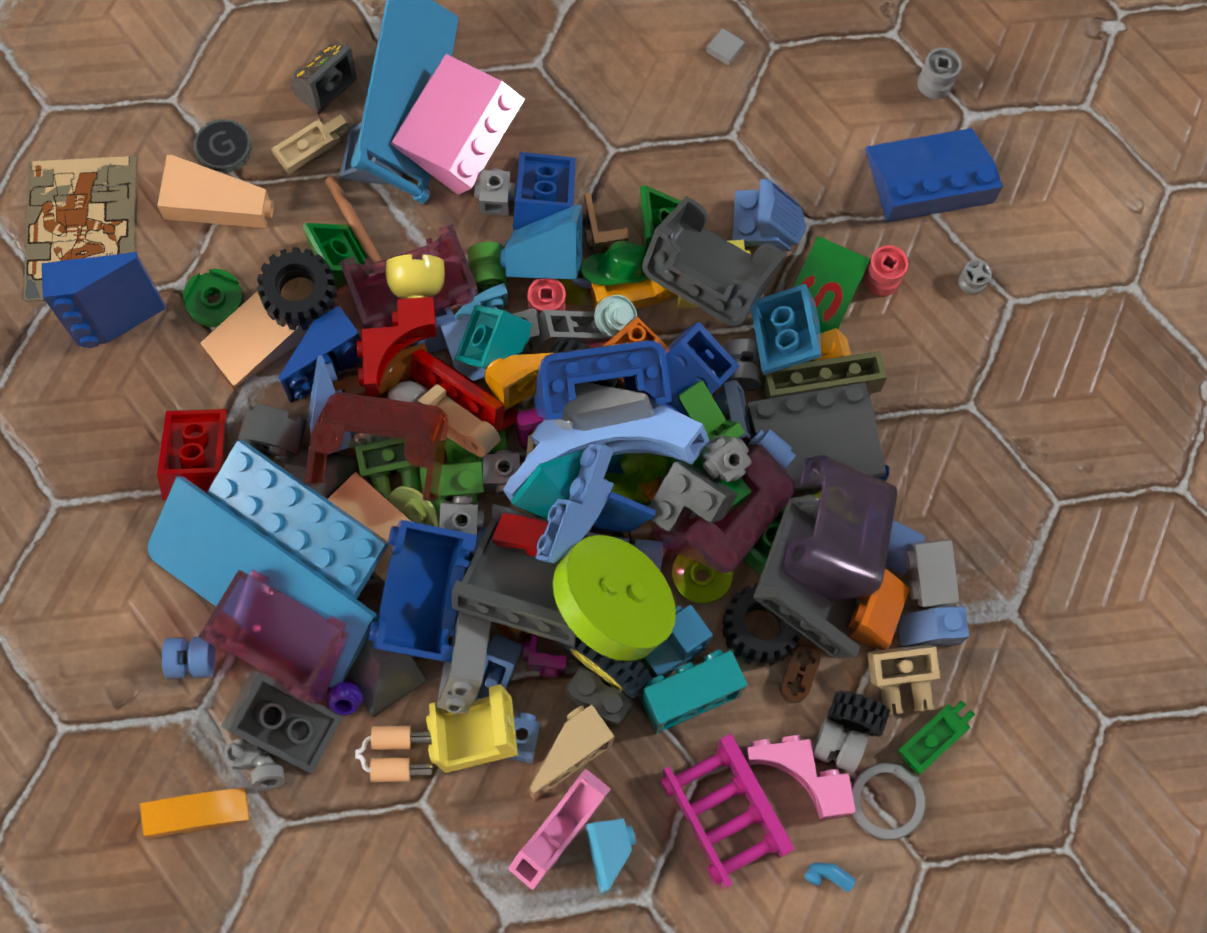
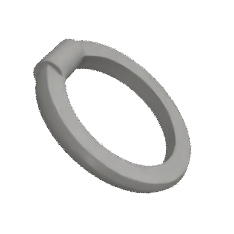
[851,763,926,840]

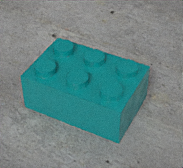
[640,650,748,734]

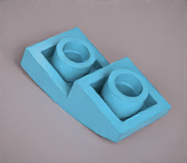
[454,283,509,320]

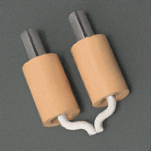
[355,726,433,782]

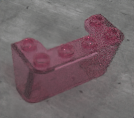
[650,444,794,573]

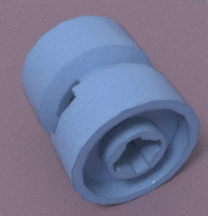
[162,636,216,679]

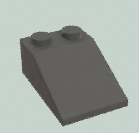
[221,670,343,774]

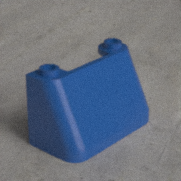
[534,340,672,420]
[368,520,477,663]

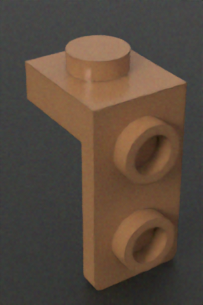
[580,193,629,255]

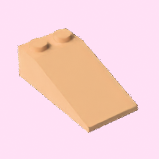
[200,278,313,388]
[328,472,412,586]

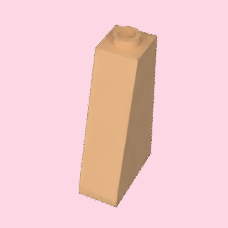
[157,155,274,228]

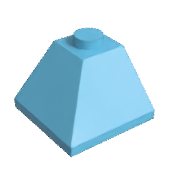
[585,818,636,895]

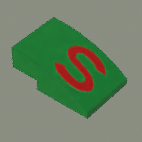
[793,236,871,333]

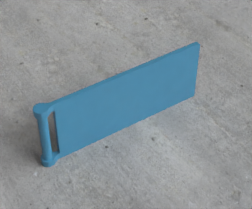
[351,0,459,204]

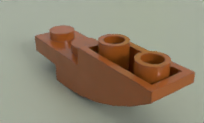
[332,343,428,415]

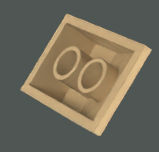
[530,705,614,801]

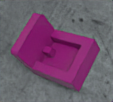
[522,634,567,678]

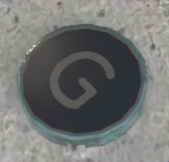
[194,119,252,173]

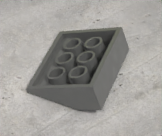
[748,382,886,496]

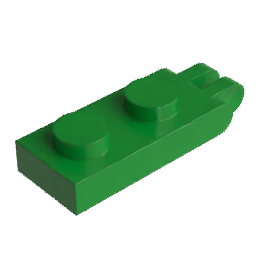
[896,700,975,775]

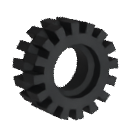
[827,691,890,737]

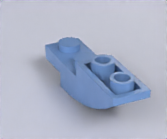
[535,444,614,564]

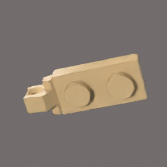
[271,114,349,175]

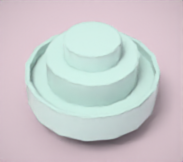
[594,295,637,338]

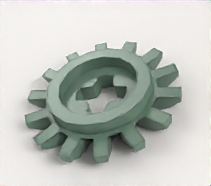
[346,428,401,448]

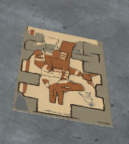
[23,156,136,301]

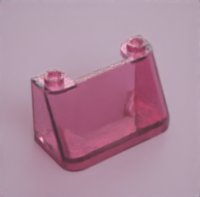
[340,224,477,329]
[199,569,350,704]

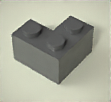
[649,461,738,532]

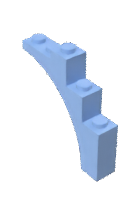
[503,398,709,510]

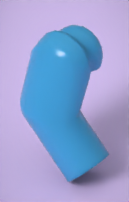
[805,862,856,892]

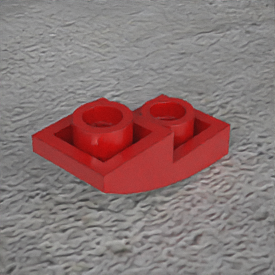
[492,513,548,556]

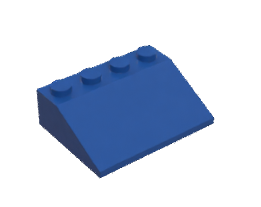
[865,128,1003,222]
[41,252,165,348]

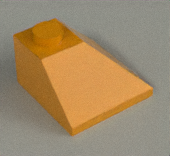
[485,353,553,411]

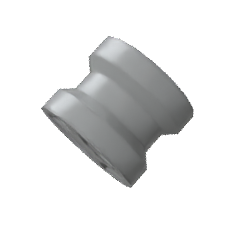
[958,259,992,295]

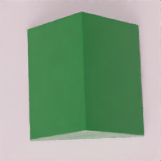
[638,185,681,255]
[303,223,373,290]

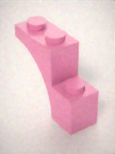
[744,735,856,820]
[508,769,611,890]

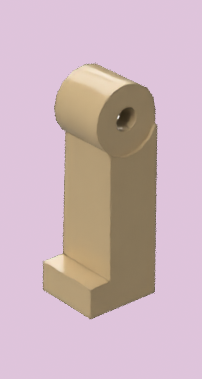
[418,384,500,457]

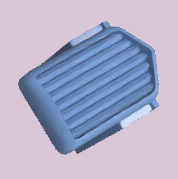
[732,179,807,251]

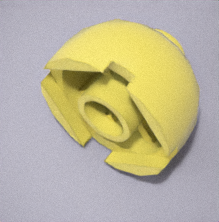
[385,254,445,299]

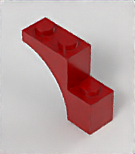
[357,297,437,397]

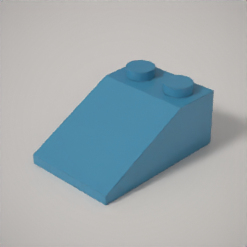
[751,284,822,375]

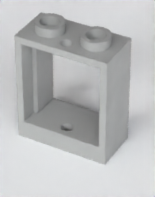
[436,612,491,714]

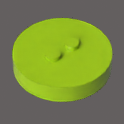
[553,535,676,661]

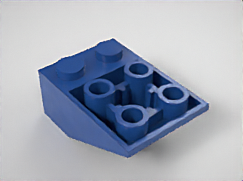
[278,306,362,403]
[665,322,740,416]

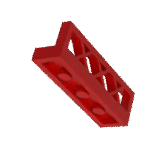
[411,349,519,432]

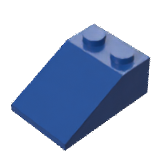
[513,152,576,230]

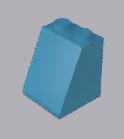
[501,205,582,279]

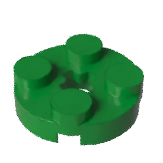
[183,269,244,327]

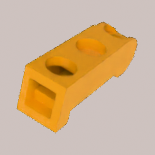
[591,278,676,309]

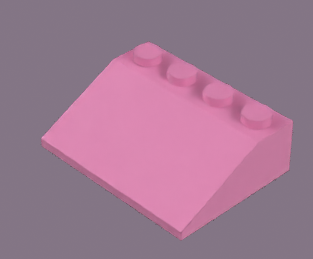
[390,54,524,195]

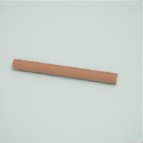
[325,176,386,273]

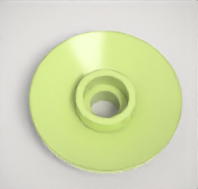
[389,486,440,527]

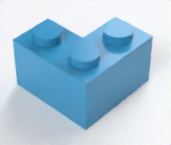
[640,604,713,678]

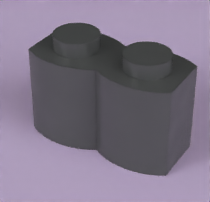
[566,669,632,729]

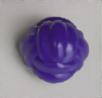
[327,681,363,716]

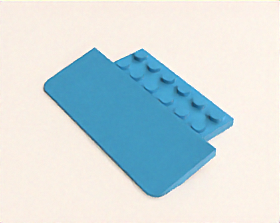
[148,440,389,687]

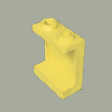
[426,684,518,773]

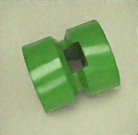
[467,241,508,294]

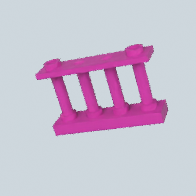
[660,733,795,889]

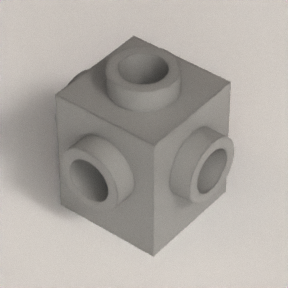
[474,168,516,216]
[699,435,752,482]
[483,450,523,496]
[439,496,484,535]

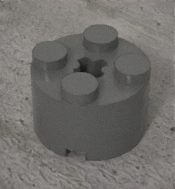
[237,404,307,463]

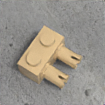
[867,644,940,715]

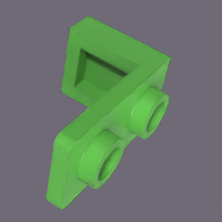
[677,381,745,440]

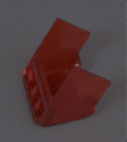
[304,392,449,501]

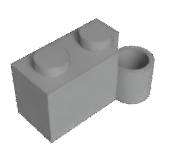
[904,539,960,610]

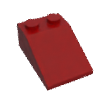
[157,409,227,500]

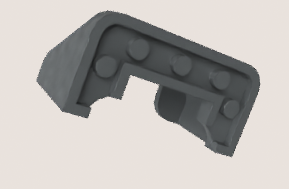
[642,196,787,326]

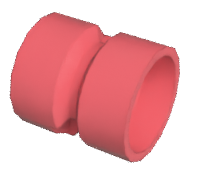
[863,245,909,296]
[527,278,566,315]

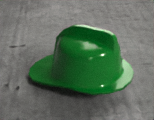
[582,240,648,285]

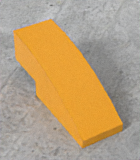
[140,788,250,839]

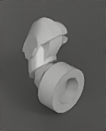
[224,739,285,791]

